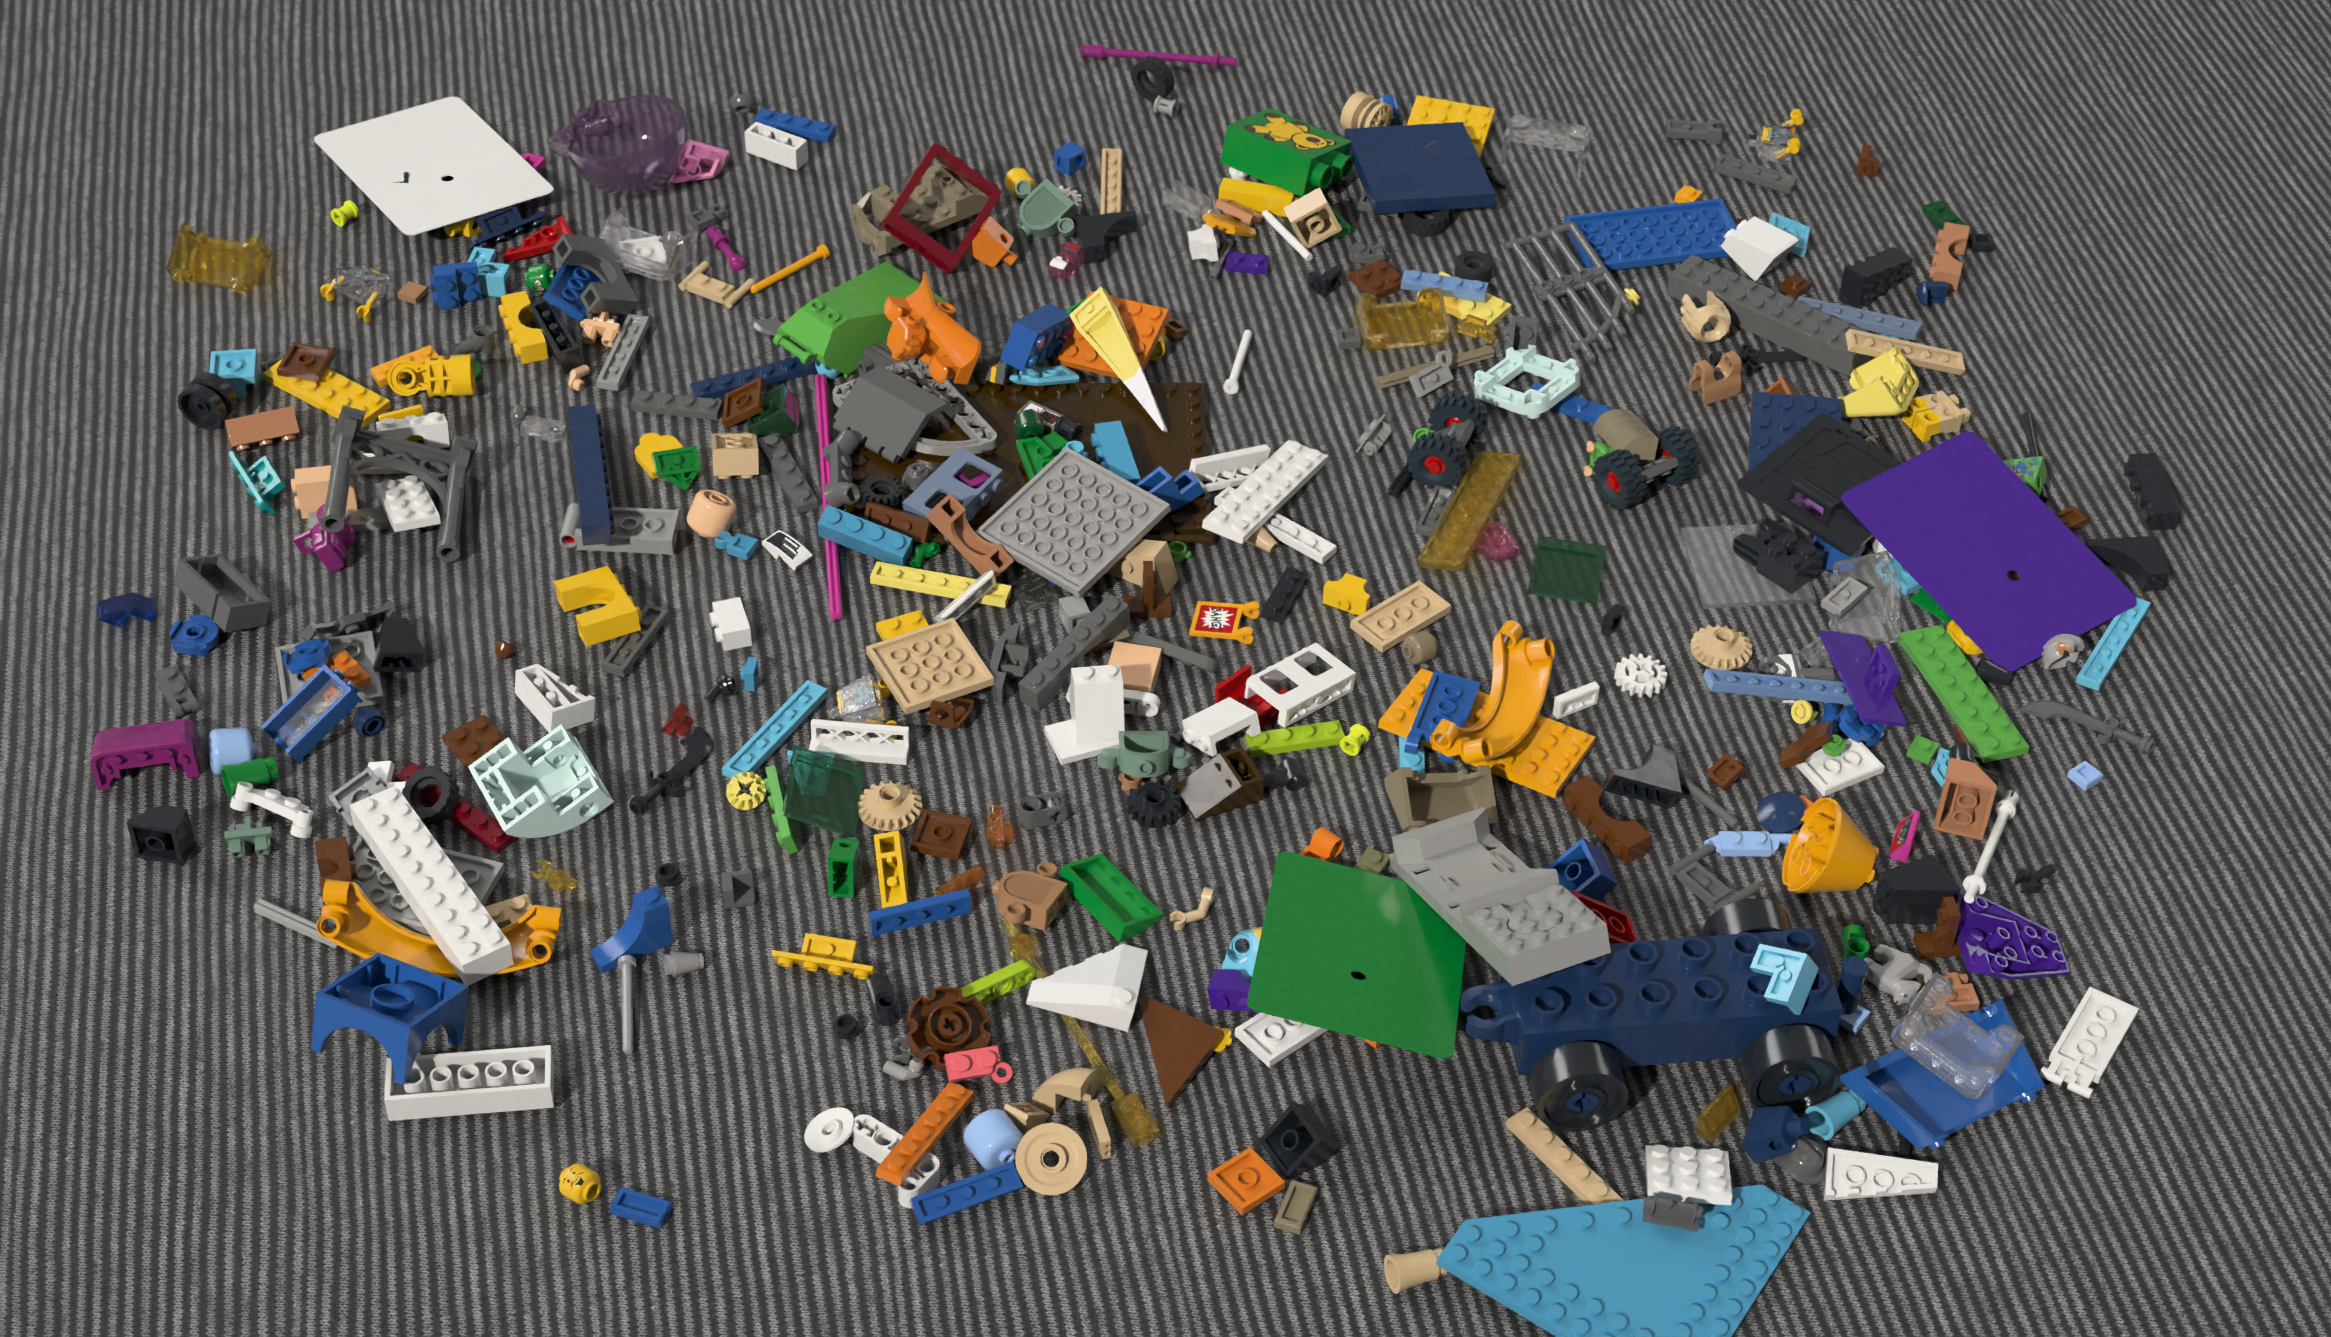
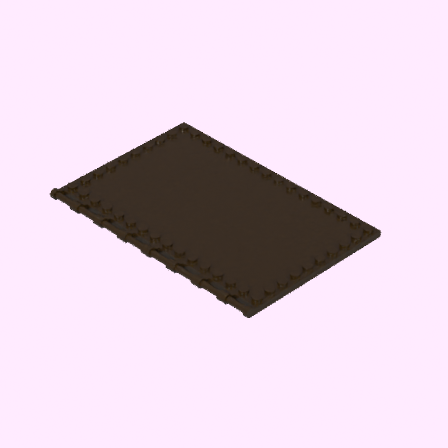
[844,382,1213,548]

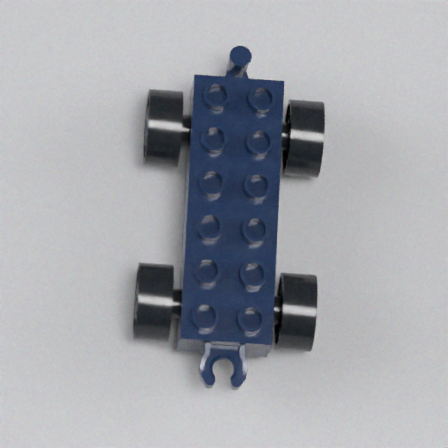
[1460,898,1868,1132]

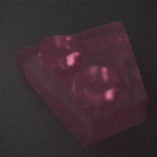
[1459,521,1519,563]

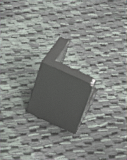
[721,870,755,909]

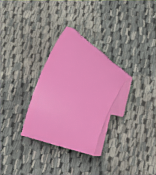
[667,140,730,183]

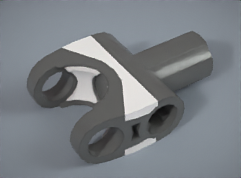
[1758,654,1834,703]

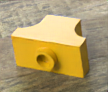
[1323,573,1370,616]

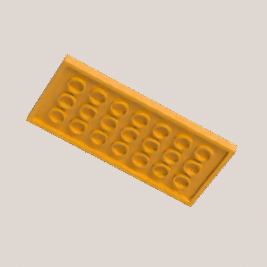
[1378,668,1596,798]

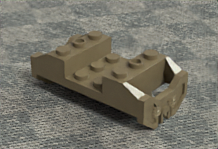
[851,164,989,256]

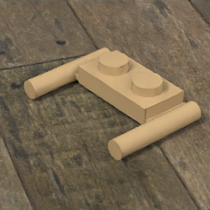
[678,261,755,308]

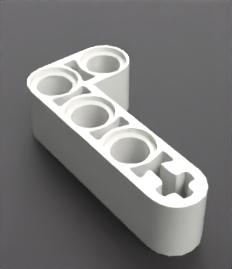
[851,1115,940,1208]

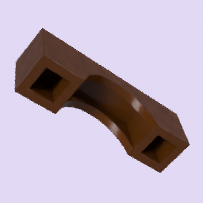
[1563,775,1652,865]

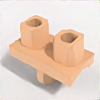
[580,312,620,347]

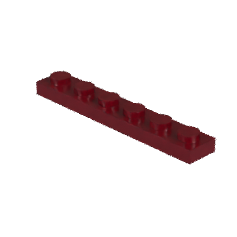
[395,763,516,854]

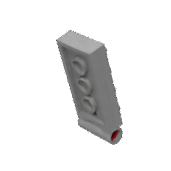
[559,503,680,555]

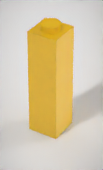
[1219,177,1299,217]

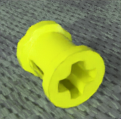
[330,200,359,226]
[1340,724,1370,756]

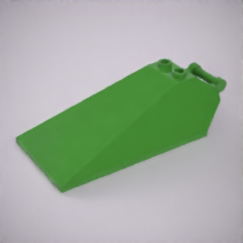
[773,262,949,379]

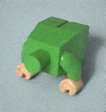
[1584,441,1614,477]

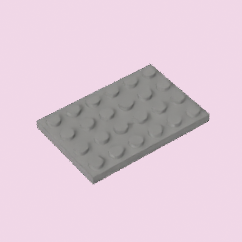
[318,836,505,935]

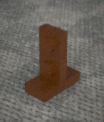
[1123,561,1172,619]
[1913,896,1962,960]

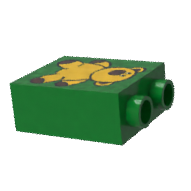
[1220,108,1354,197]

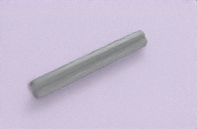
[254,899,339,948]

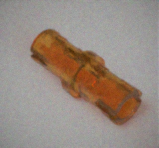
[935,865,985,896]

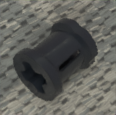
[1054,415,1084,441]

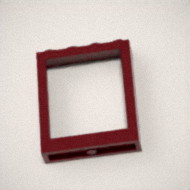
[879,142,1003,275]

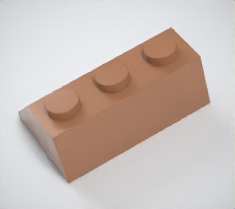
[225,406,300,451]
[1933,758,1997,841]

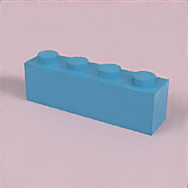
[1091,420,1141,485]
[818,505,913,566]

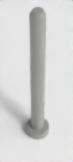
[618,955,636,1054]

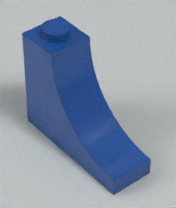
[590,886,673,974]

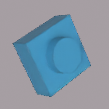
[740,657,759,692]

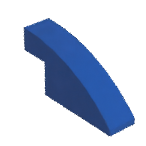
[1135,466,1204,512]

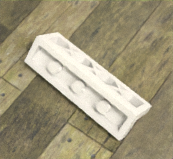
[1189,444,1271,493]
[809,719,910,765]

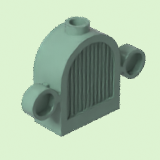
[1015,178,1079,238]
[1097,731,1191,778]

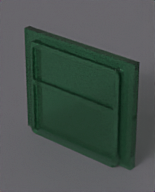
[1527,536,1607,605]
[783,745,865,838]

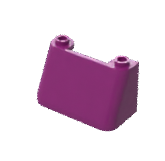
[91,719,200,790]

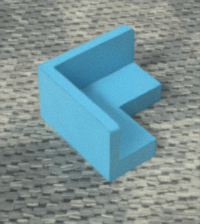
[467,247,510,297]
[1750,944,1819,1015]

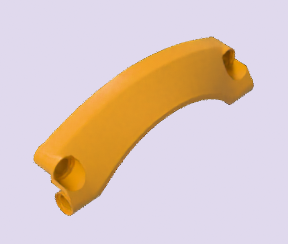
[1430,620,1555,764]
[316,879,562,977]

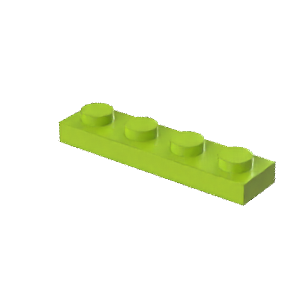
[1244,720,1345,758]

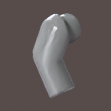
[883,1058,924,1081]

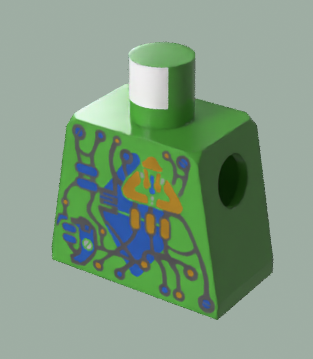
[2003,456,2047,497]

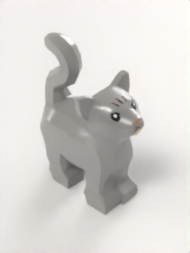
[1864,944,1950,1007]

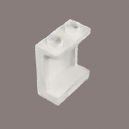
[1182,697,1261,757]

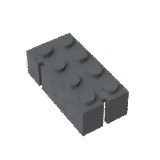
[174,553,271,632]

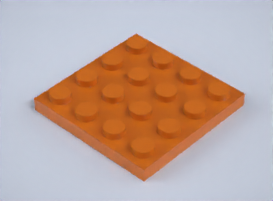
[1057,291,1170,379]

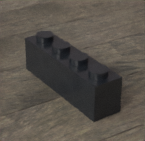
[529,299,583,375]
[2124,453,2181,530]

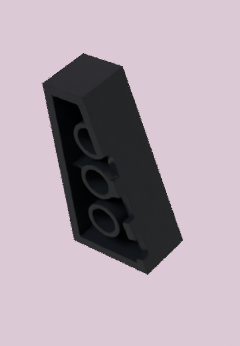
[1838,247,1913,309]

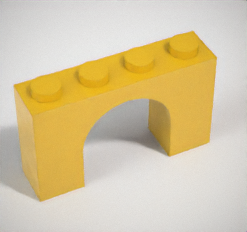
[554,566,642,647]

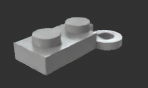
[1409,350,1454,397]

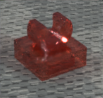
[661,702,694,736]

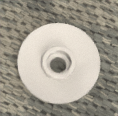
[804,1107,854,1152]

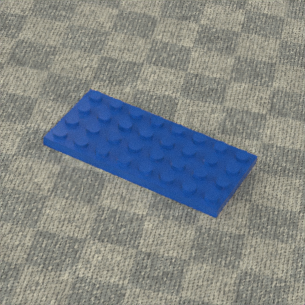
[1564,198,1737,271]

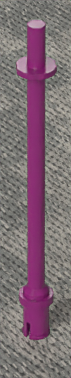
[1081,44,1237,69]

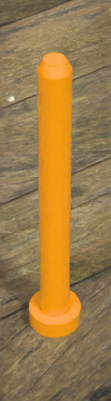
[750,244,830,294]

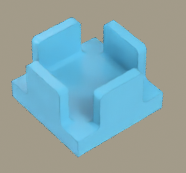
[209,349,260,398]

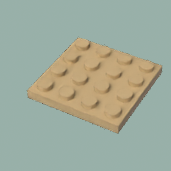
[866,618,994,715]

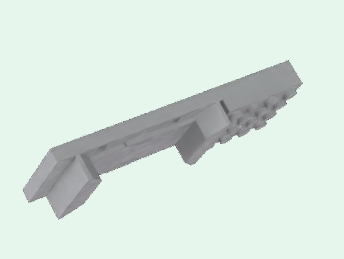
[1389,807,1611,986]

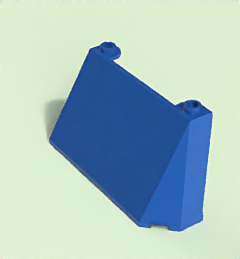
[1839,999,2045,1150]

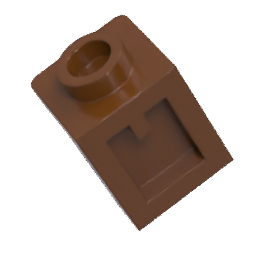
[1856,144,1880,177]
[1705,753,1747,792]

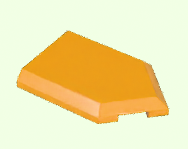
[1202,213,1257,238]

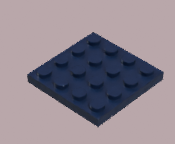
[1747,391,1842,473]

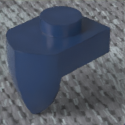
[1916,281,1948,307]

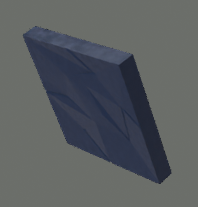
[1344,122,1496,214]

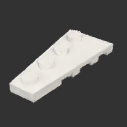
[1824,1147,1938,1201]

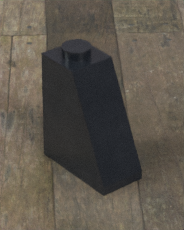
[373,617,426,672]

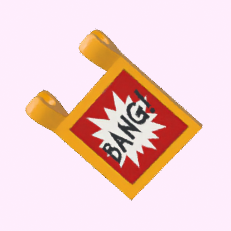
[1189,601,1260,644]

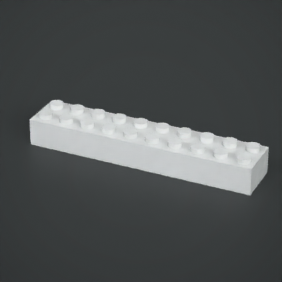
[349,785,514,986]

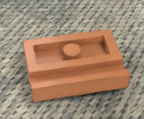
[1215,199,1264,225]

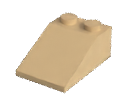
[711,433,759,479]

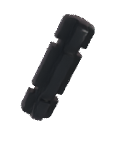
[1387,464,1413,498]

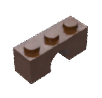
[315,836,358,906]

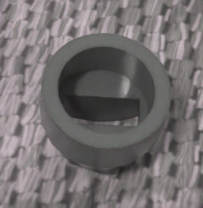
[510,405,529,425]

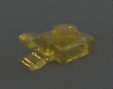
[1458,314,1497,344]
[531,859,578,892]

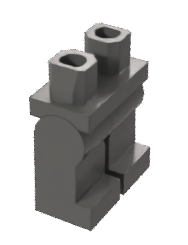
[858,339,907,375]

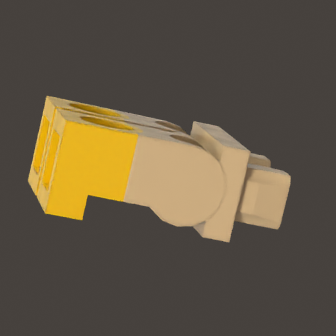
[1900,391,1971,442]

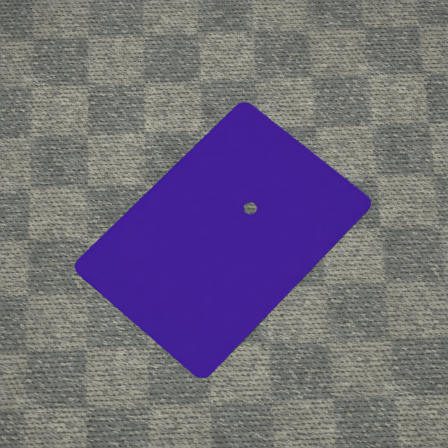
[1841,432,2136,672]

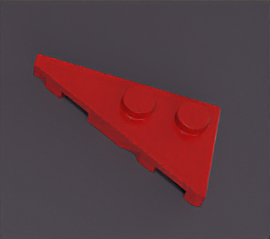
[502,216,573,263]

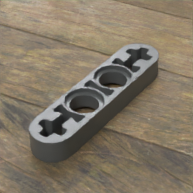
[1131,632,1219,674]

